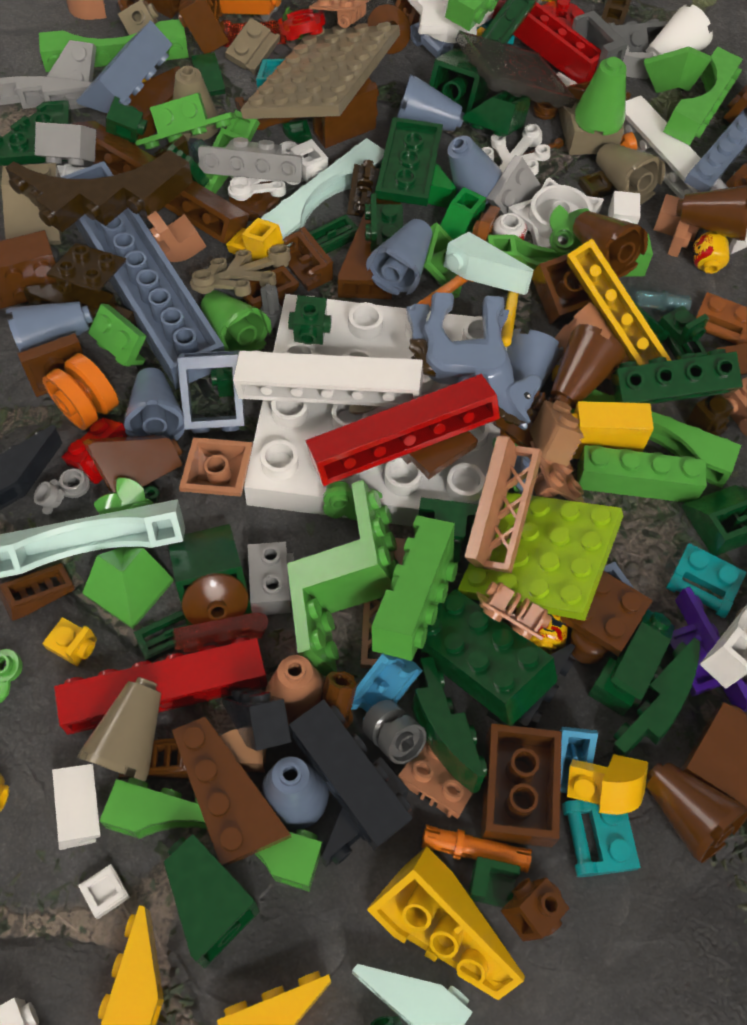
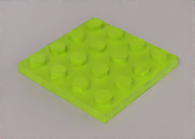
[458,492,623,621]

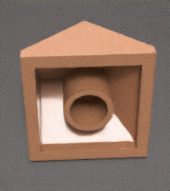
[179,437,253,497]

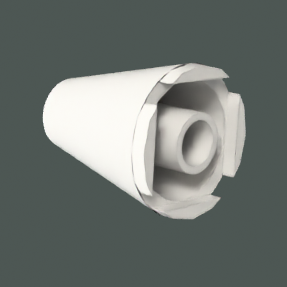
[646,4,713,56]

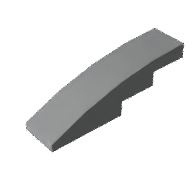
[0,76,92,109]

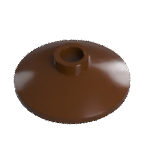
[366,4,411,54]
[182,573,249,629]

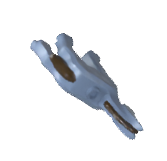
[406,292,542,430]

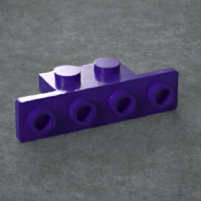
[667,586,747,712]

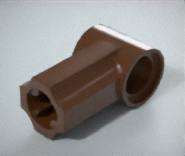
[320,671,357,729]

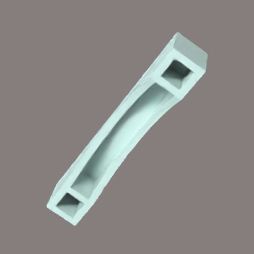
[261,138,385,247]
[0,499,185,578]

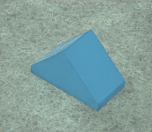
[560,727,598,793]

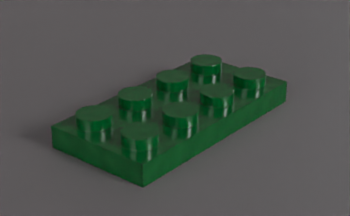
[375,117,443,206]

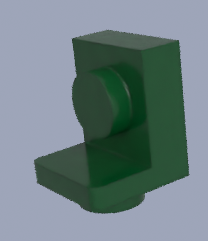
[659,305,709,346]

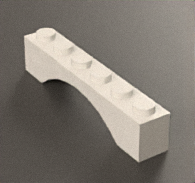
[700,604,747,689]

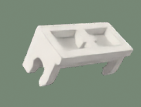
[52,764,100,850]

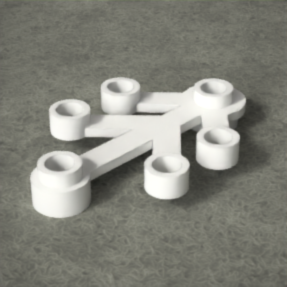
[481,124,550,175]
[228,141,299,201]

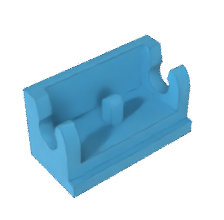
[351,653,423,720]

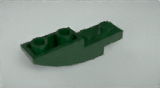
[613,637,700,757]
[412,657,487,793]

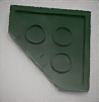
[0,100,71,166]

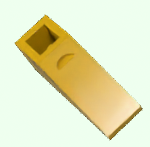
[98,905,164,1025]
[217,971,331,1025]

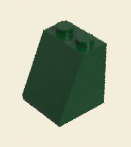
[429,48,498,124]
[168,524,253,632]
[164,834,260,969]

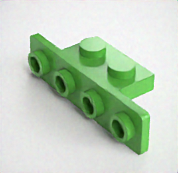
[136,93,236,150]

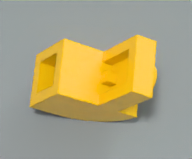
[226,218,283,269]
[567,754,648,814]

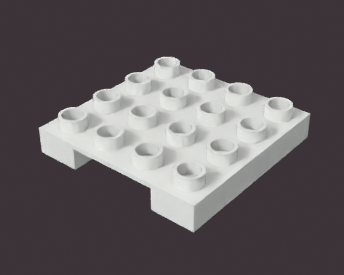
[244,294,507,526]

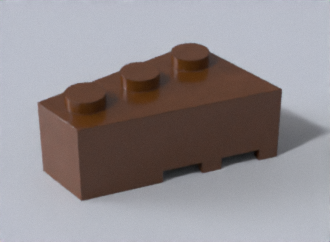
[178,0,229,54]

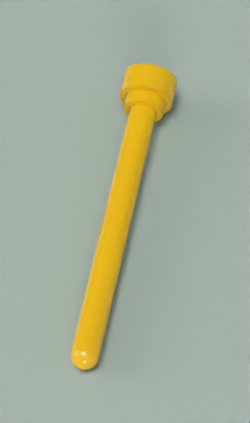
[501,291,519,347]

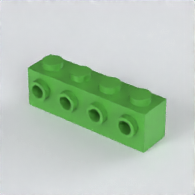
[577,445,707,503]

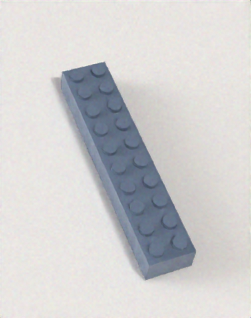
[60,161,225,389]

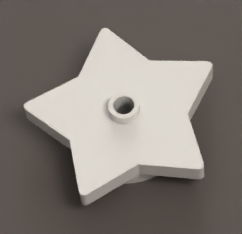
[408,0,494,46]
[508,178,604,249]

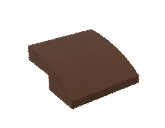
[401,431,478,480]

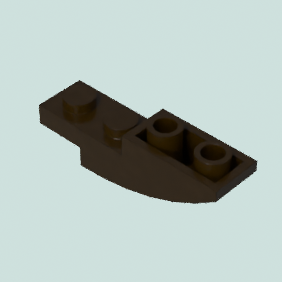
[23,284,137,327]

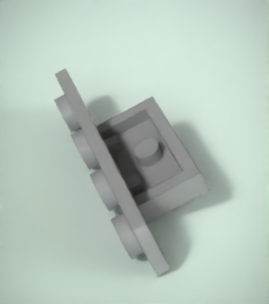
[198,137,302,183]

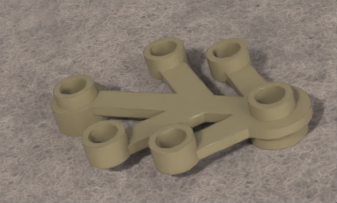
[190,244,291,297]

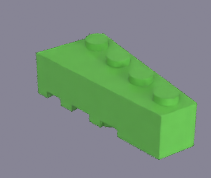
[371,515,458,661]

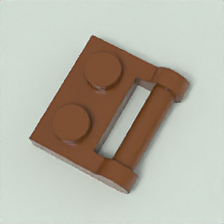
[696,292,747,345]

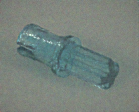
[635,290,692,312]

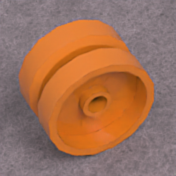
[42,353,119,430]

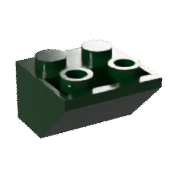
[463,88,532,137]
[682,485,747,556]

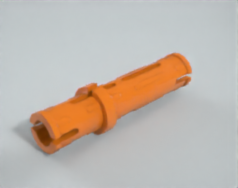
[421,824,532,873]

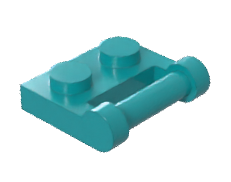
[666,543,747,618]
[561,800,641,877]

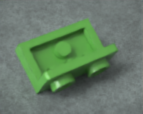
[88,304,147,367]

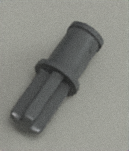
[260,283,282,337]

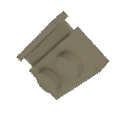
[225,18,280,76]

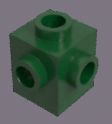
[288,295,332,345]

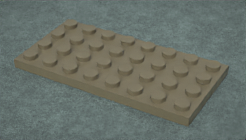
[241,22,400,119]

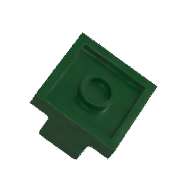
[418,497,478,564]

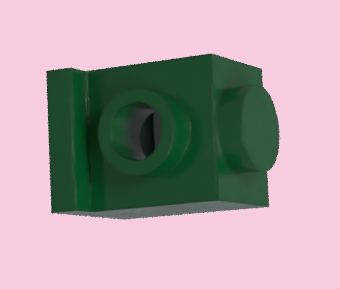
[106,96,148,144]

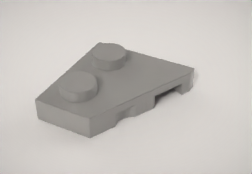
[47,40,96,82]
[486,155,542,215]

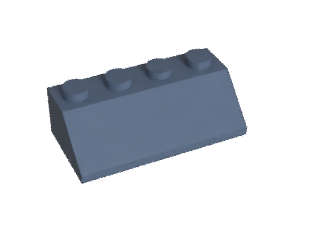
[76,20,173,114]

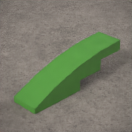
[198,110,260,194]

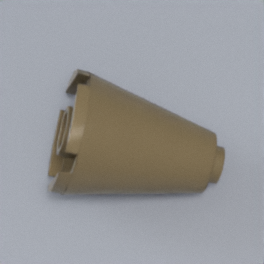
[173,66,219,141]
[596,143,666,204]
[77,677,161,782]

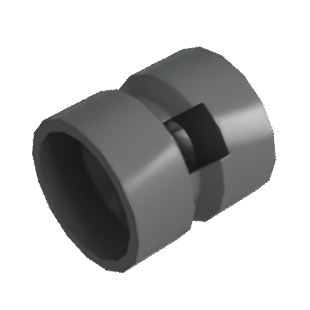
[362,700,427,764]

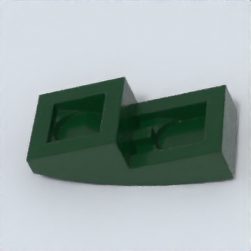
[191,52,225,96]

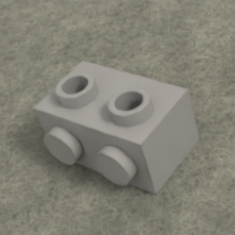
[35,122,96,166]
[248,542,294,616]

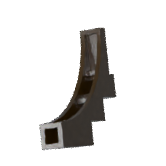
[5,150,193,232]

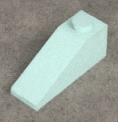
[444,232,534,295]
[352,964,473,1025]

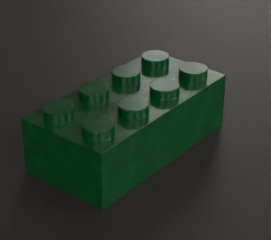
[416,589,558,727]

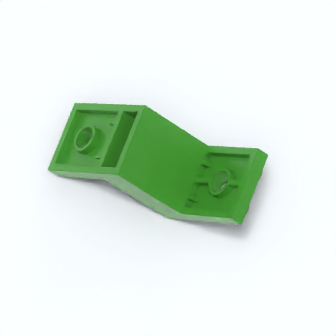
[287,480,399,677]

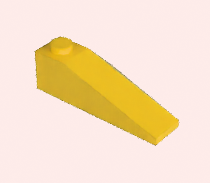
[367,846,525,1000]

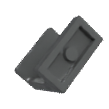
[572,10,628,70]

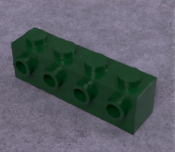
[611,349,743,404]

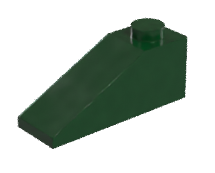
[610,609,675,700]

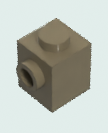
[118,0,159,35]

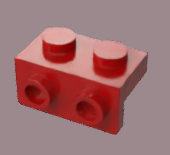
[61,417,127,484]

